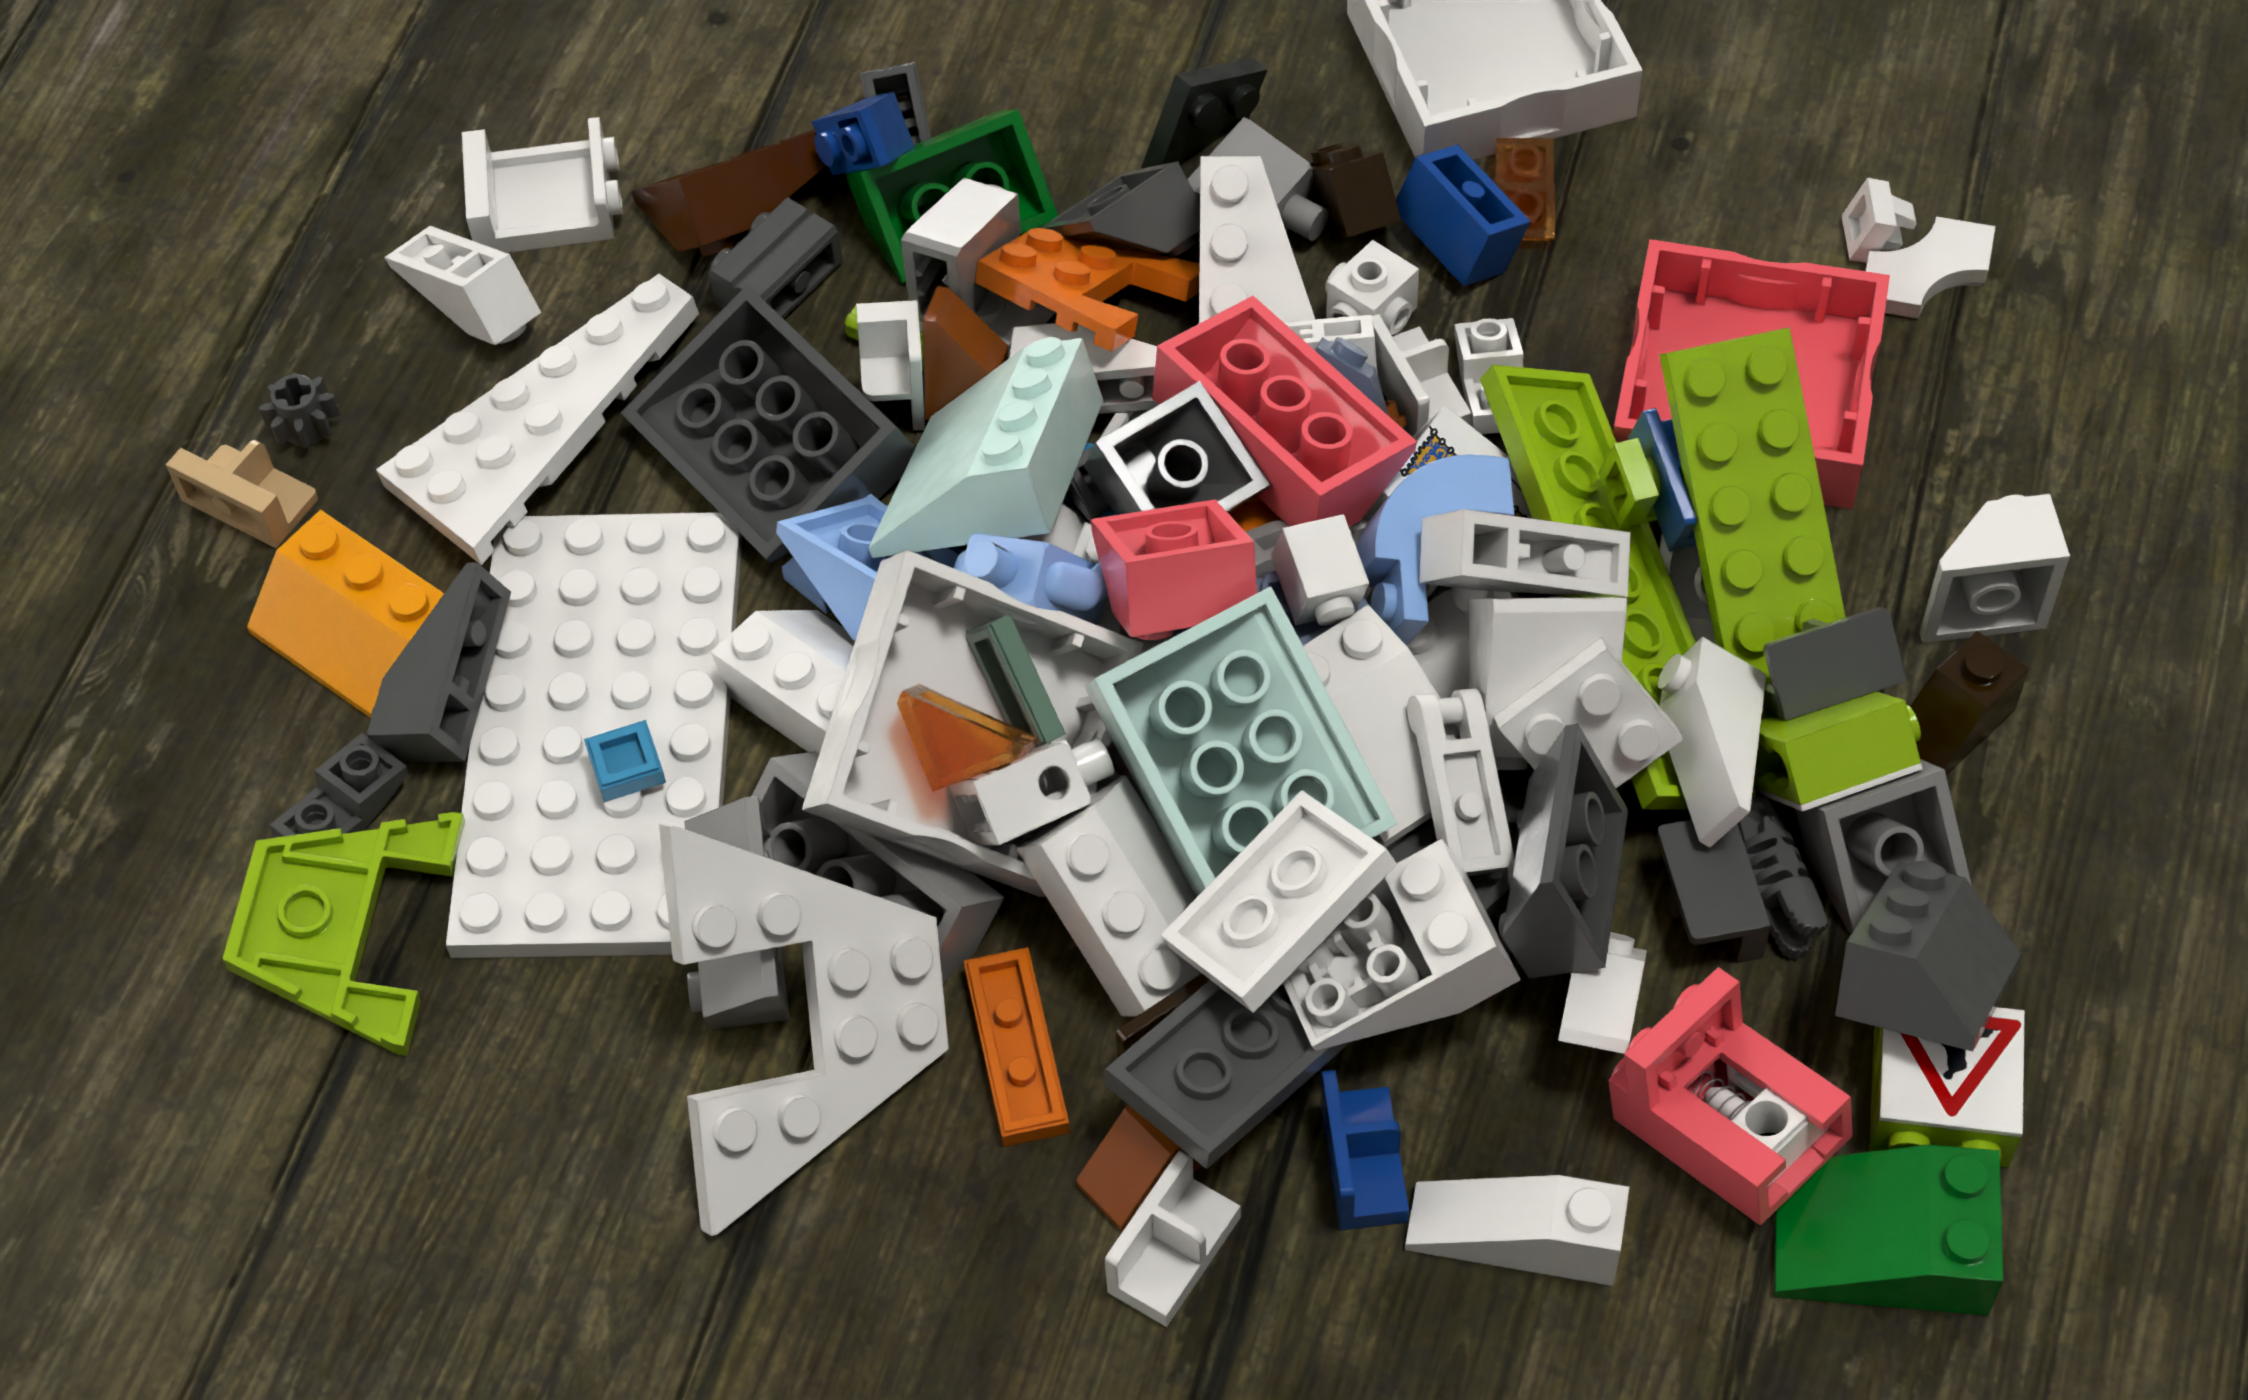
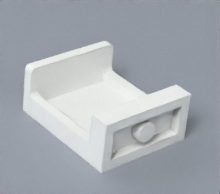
[462,117,623,253]

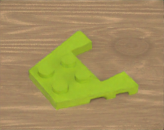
[222,812,465,1056]

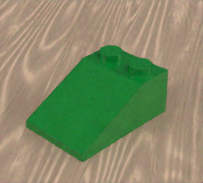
[1774,1145,2003,1316]

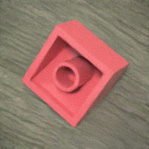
[1091,499,1257,640]

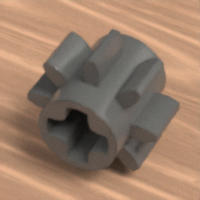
[259,373,340,449]

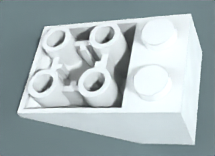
[1283,839,1521,1051]

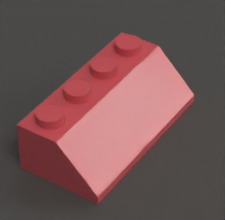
[1152,296,1417,527]

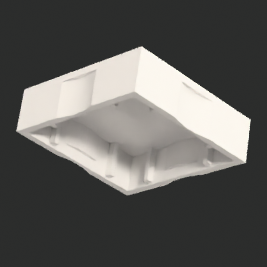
[1347,0,1643,160]
[802,550,1143,897]

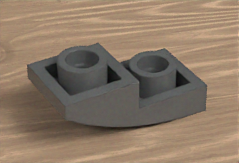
[269,733,408,838]

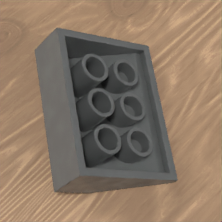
[621,285,916,563]

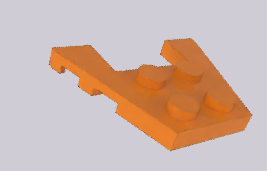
[974,228,1200,352]

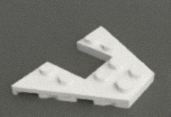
[659,823,949,1236]

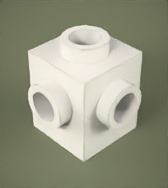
[1325,240,1419,334]

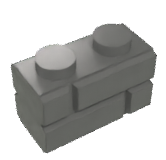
[708,197,843,319]

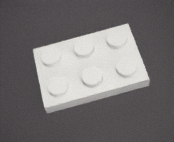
[1160,790,1397,1013]

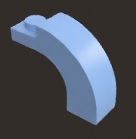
[1356,454,1514,646]

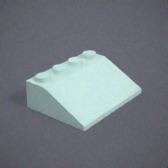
[868,337,1103,558]
[1085,586,1397,898]

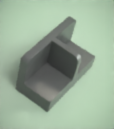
[1763,607,1907,721]
[1657,820,1771,963]

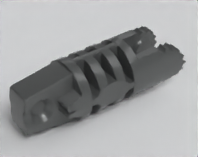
[1738,797,1829,961]

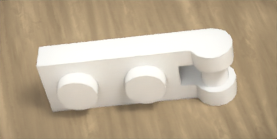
[1407,688,1515,876]

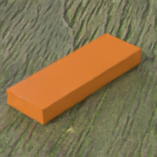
[963,947,1070,1147]

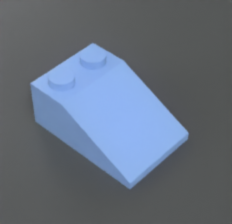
[776,497,965,640]

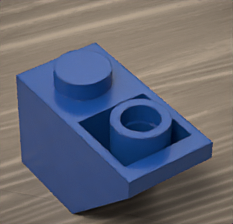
[812,92,914,176]

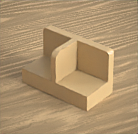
[166,440,318,548]

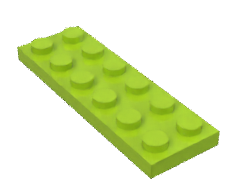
[1659,327,1846,714]

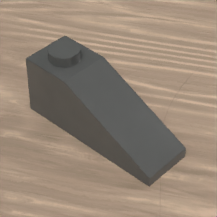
[366,562,511,763]

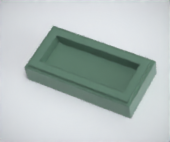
[966,613,1066,750]

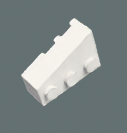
[1199,156,1315,323]

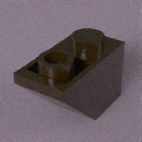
[1310,143,1401,238]

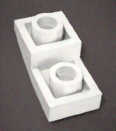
[1454,318,1524,434]

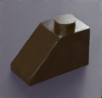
[1910,630,2029,776]

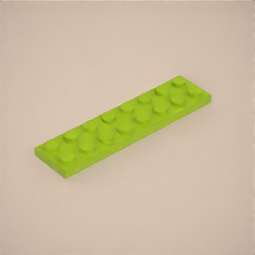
[1480,365,1757,810]

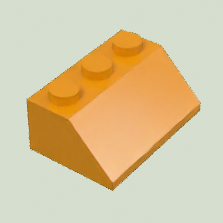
[247,509,444,719]

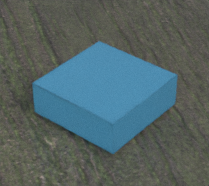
[584,720,666,802]

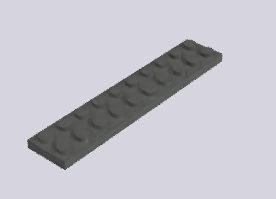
[1104,763,1635,1169]

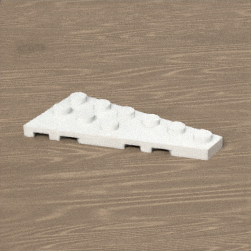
[376,274,699,565]

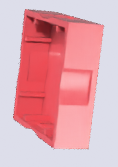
[1613,239,1890,509]

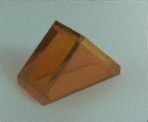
[897,684,1039,792]

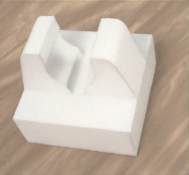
[1841,178,1917,263]

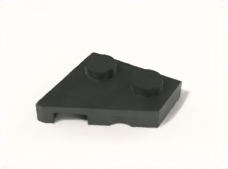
[1141,58,1268,168]

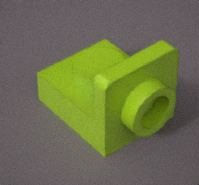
[1599,438,1660,530]

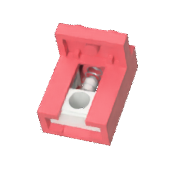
[1608,967,1853,1226]

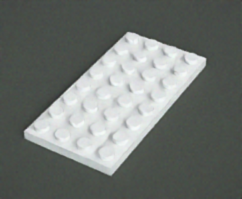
[446,512,742,958]

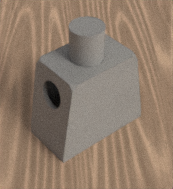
[1187,117,1329,241]

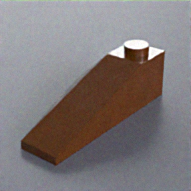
[631,129,826,257]

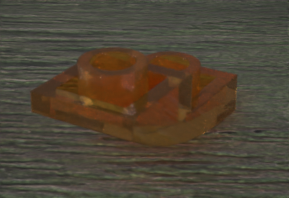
[1495,138,1555,242]

